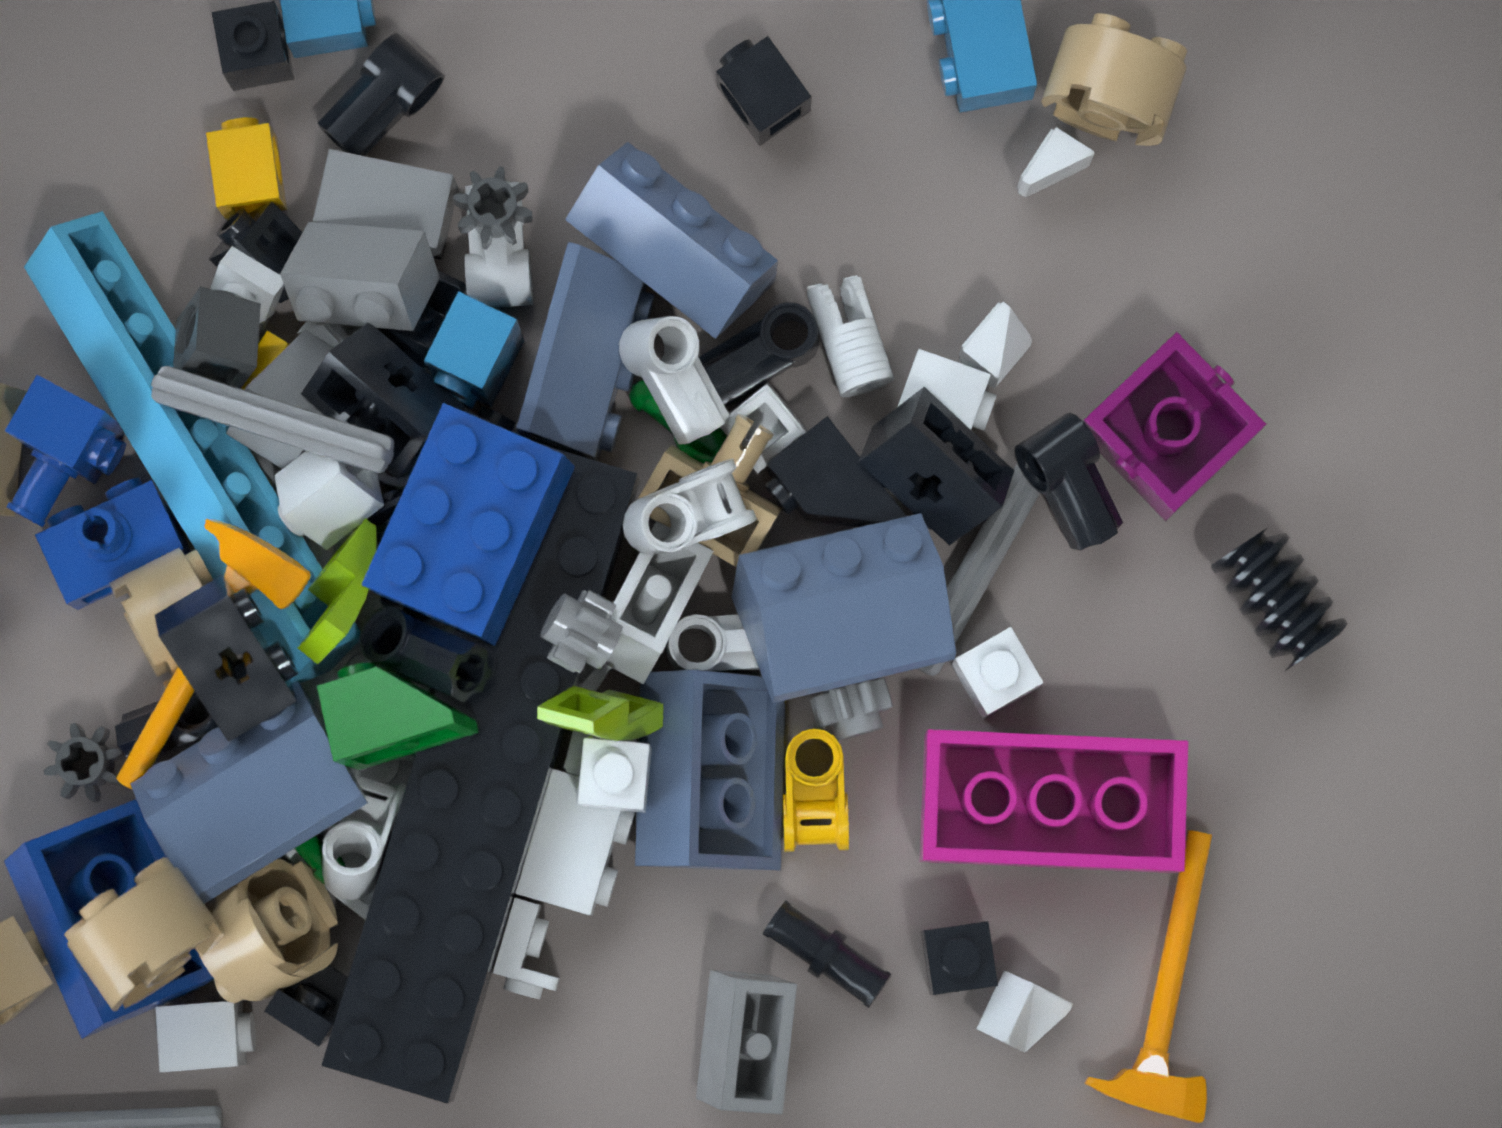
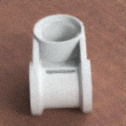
[623,459,757,554]
[322,768,407,900]

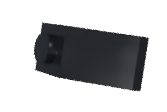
[765,416,907,527]

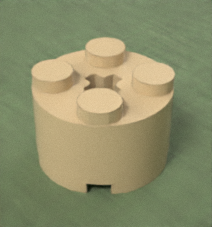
[1041,13,1187,146]
[109,547,238,690]
[65,857,225,1011]
[196,858,338,1003]

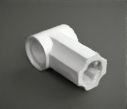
[465,181,533,308]
[619,316,730,444]
[665,614,759,672]

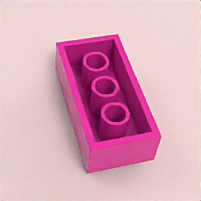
[919,729,1188,873]

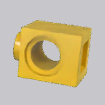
[206,117,287,219]

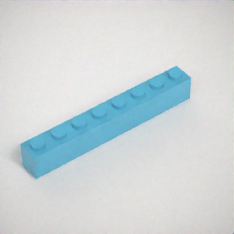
[24,211,361,684]

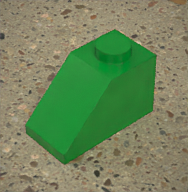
[317,662,478,770]

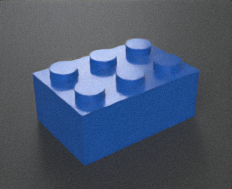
[361,403,575,646]
[4,799,214,1039]

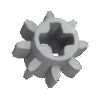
[540,590,623,673]
[810,677,893,741]

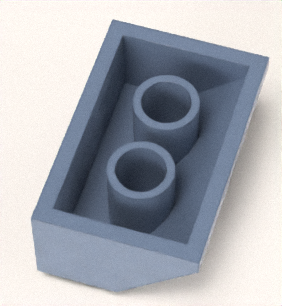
[565,142,778,339]
[516,242,655,461]
[731,513,956,703]
[635,670,785,871]
[130,681,368,904]

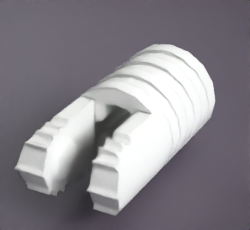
[807,275,895,397]

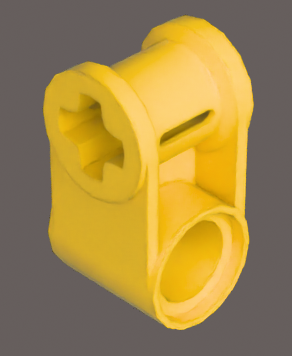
[783,728,849,852]

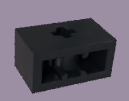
[301,323,466,479]
[859,387,1015,546]
[154,575,299,742]

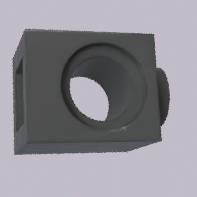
[173,286,261,389]

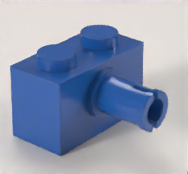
[5,375,127,527]
[35,478,191,610]

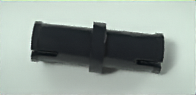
[763,900,892,1008]

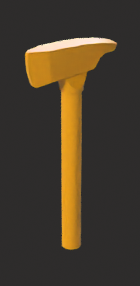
[117,519,311,789]
[1084,830,1212,1123]

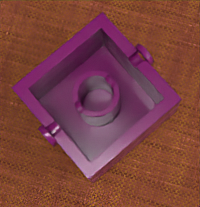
[1083,332,1266,521]

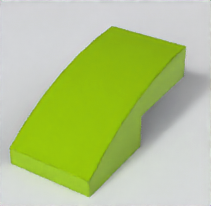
[298,518,377,664]
[537,686,663,741]

